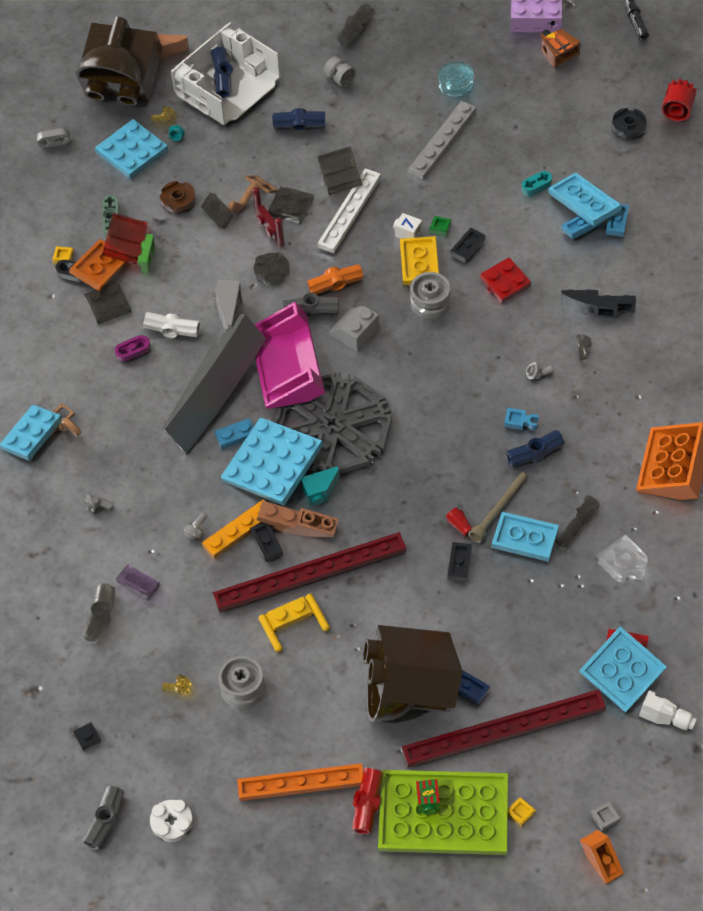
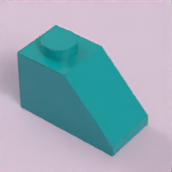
[301,466,340,506]

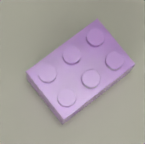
[511,0,562,33]

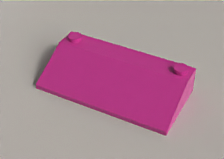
[255,302,325,409]

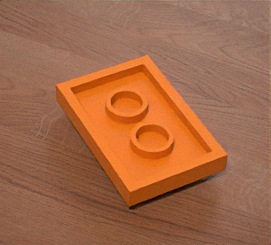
[69,239,130,291]

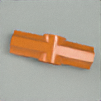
[307,264,363,295]

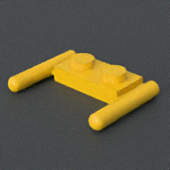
[258,594,330,652]

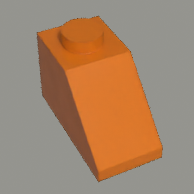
[580,830,624,884]

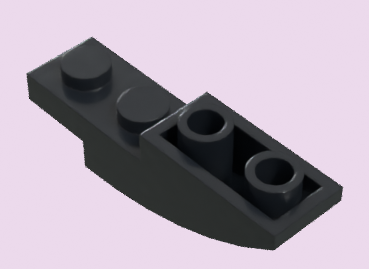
[561,289,636,319]

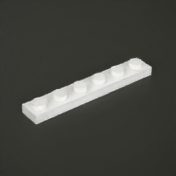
[318,168,381,253]

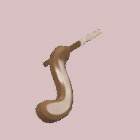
[228,175,279,213]
[50,403,81,437]

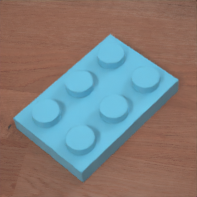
[0,404,62,461]
[491,512,559,562]

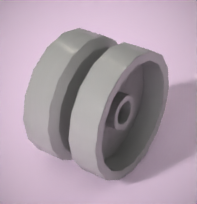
[410,272,450,319]
[218,656,265,709]

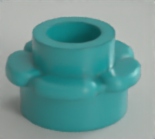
[169,125,185,141]

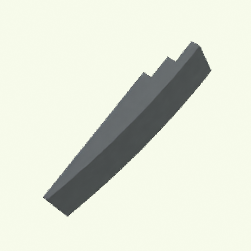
[162,314,266,454]

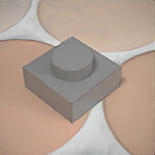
[590,801,620,831]

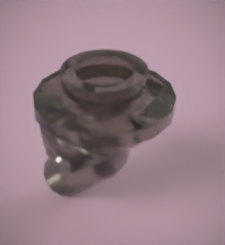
[576,334,592,361]

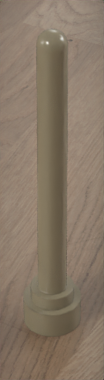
[468,472,527,543]

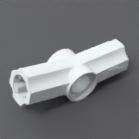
[143,312,200,338]

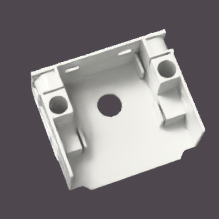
[171,22,281,125]

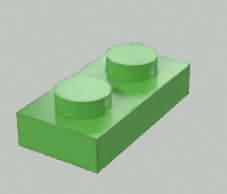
[138,234,156,274]

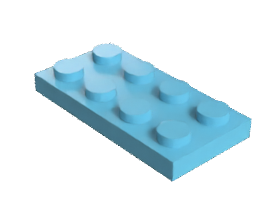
[548,172,622,226]

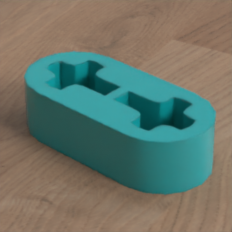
[521,171,552,196]

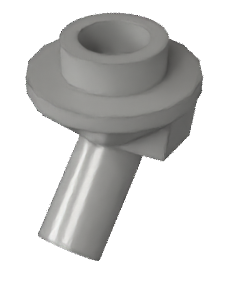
[526,362,553,380]
[84,494,112,513]
[184,513,207,540]

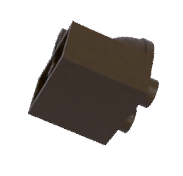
[76,17,163,106]
[363,625,463,723]

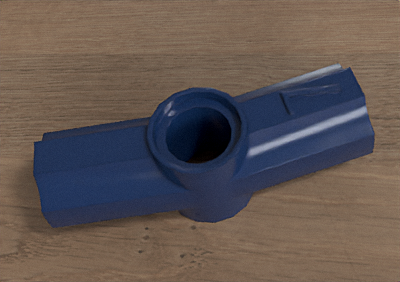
[211,47,233,98]
[272,108,325,130]
[506,430,565,467]

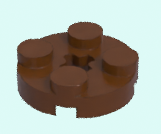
[160,181,195,214]

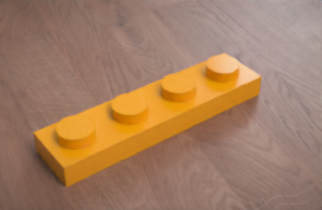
[202,499,265,559]

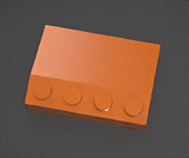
[636,422,703,500]

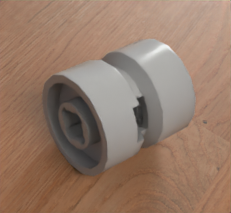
[324,56,356,87]

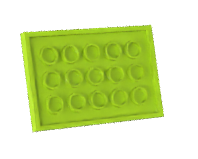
[378,770,508,855]

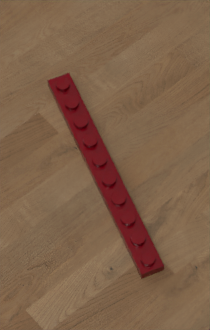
[212,532,406,612]
[402,689,606,768]

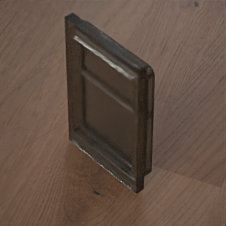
[317,146,363,195]

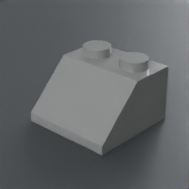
[328,306,380,352]

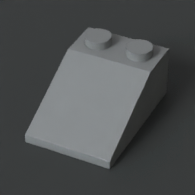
[213,279,243,331]

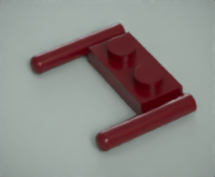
[252,187,285,247]

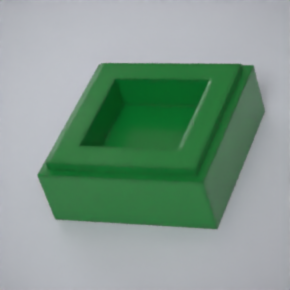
[429,216,452,236]

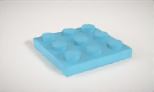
[95,119,168,179]
[579,626,667,714]

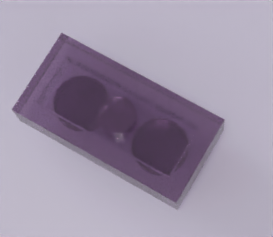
[116,564,160,601]

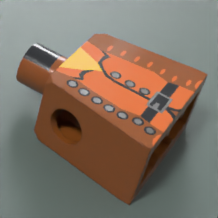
[541,29,581,68]

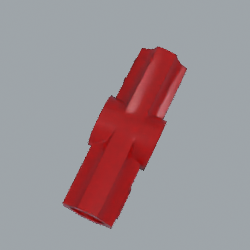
[352,768,383,835]

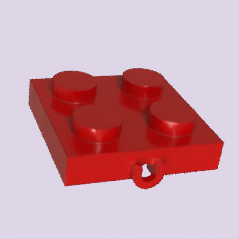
[480,257,531,303]

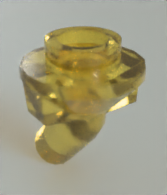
[151,106,176,122]
[162,674,191,695]

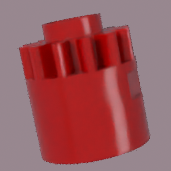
[661,79,697,121]

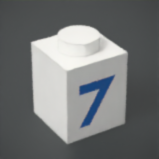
[393,213,422,238]

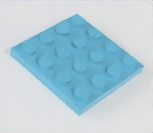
[220,417,324,506]

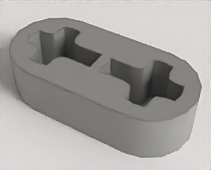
[37,128,70,148]

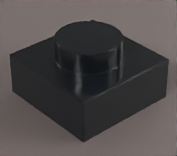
[73,722,101,751]

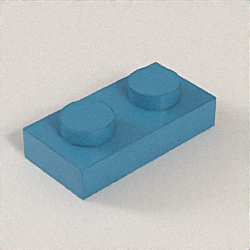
[606,204,629,237]
[561,216,601,239]
[214,418,253,449]

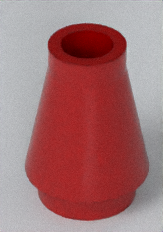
[446,507,472,537]

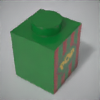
[416,779,440,815]

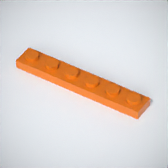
[237,763,363,801]

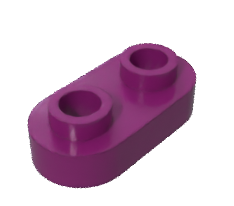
[114,335,151,362]

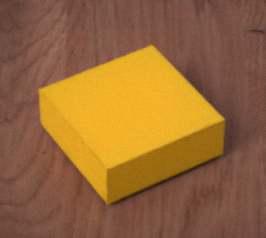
[52,246,74,264]
[507,797,536,827]

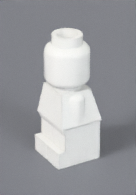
[639,691,697,730]

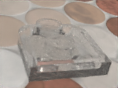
[595,534,648,582]

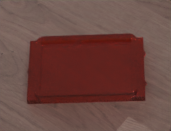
[102,213,147,265]

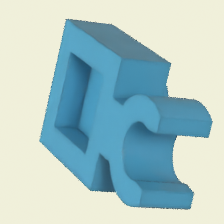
[504,408,539,430]

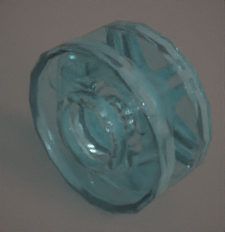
[438,61,474,98]

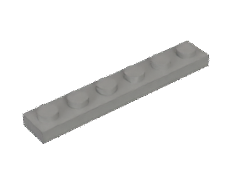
[408,101,476,180]

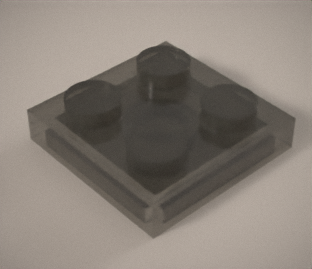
[268,186,314,225]
[84,282,131,324]

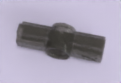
[337,3,374,47]

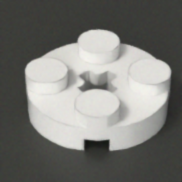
[150,800,193,842]

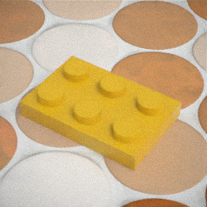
[400,236,439,285]

